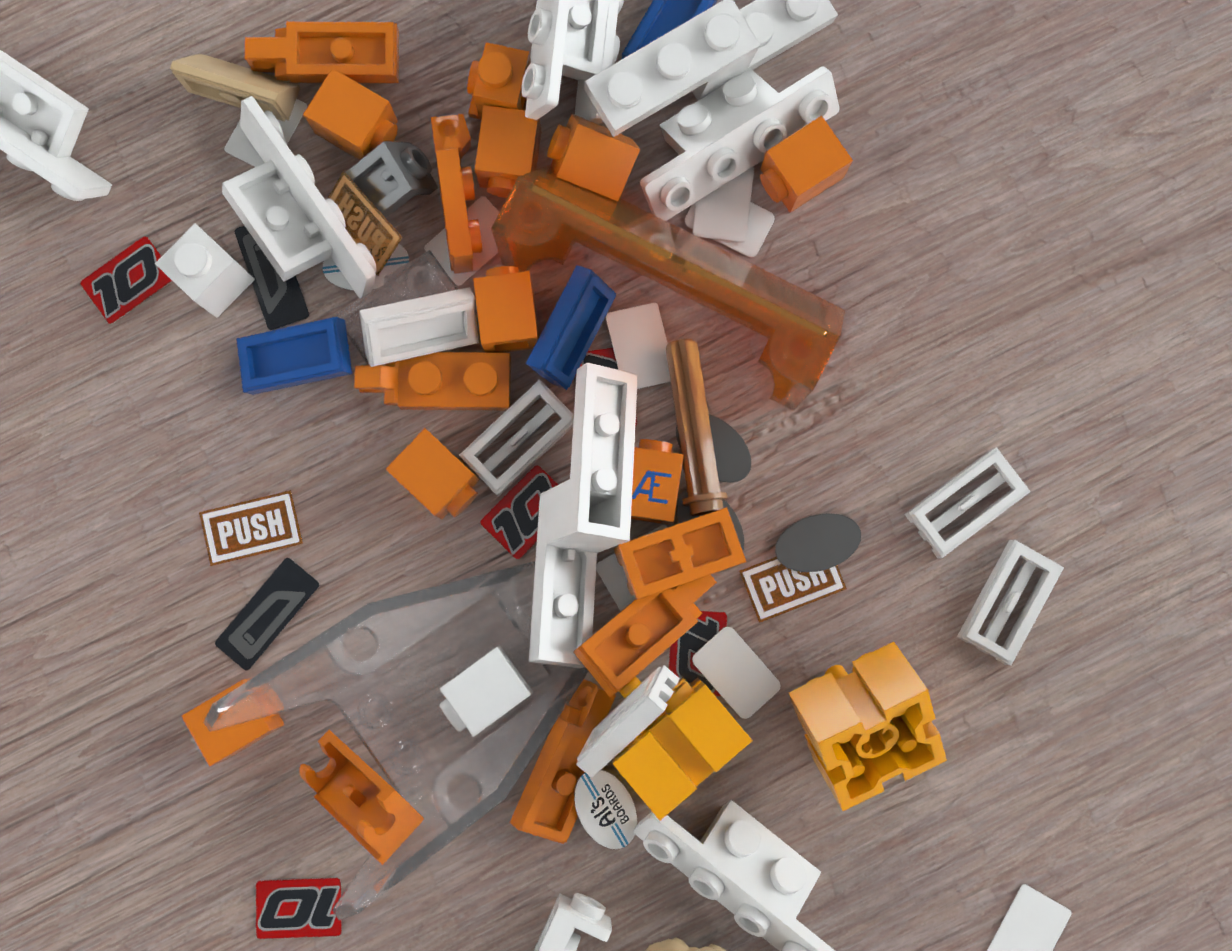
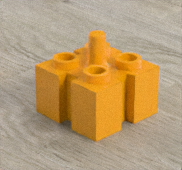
[788,642,947,811]
[612,676,753,821]

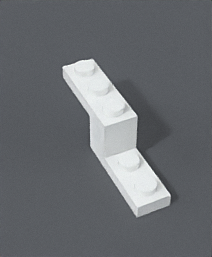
[583,0,838,137]
[529,363,638,668]

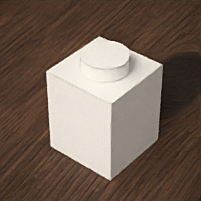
[155,223,255,318]
[439,646,533,737]

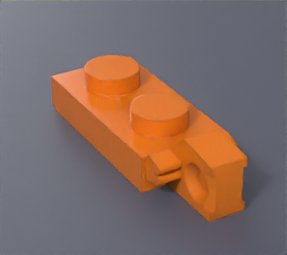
[244,21,399,83]
[431,114,482,274]
[354,352,511,411]
[573,575,717,697]
[509,678,616,844]

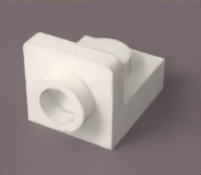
[534,893,612,951]

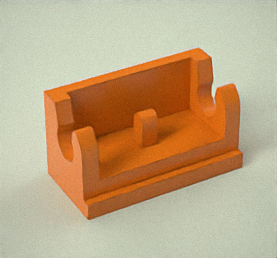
[614,507,746,600]
[299,730,424,865]

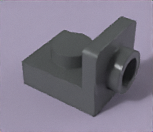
[338,141,438,226]

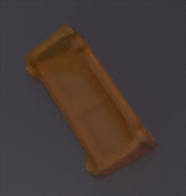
[491,164,845,411]

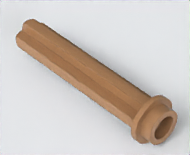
[666,339,728,516]

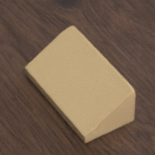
[170,54,300,122]

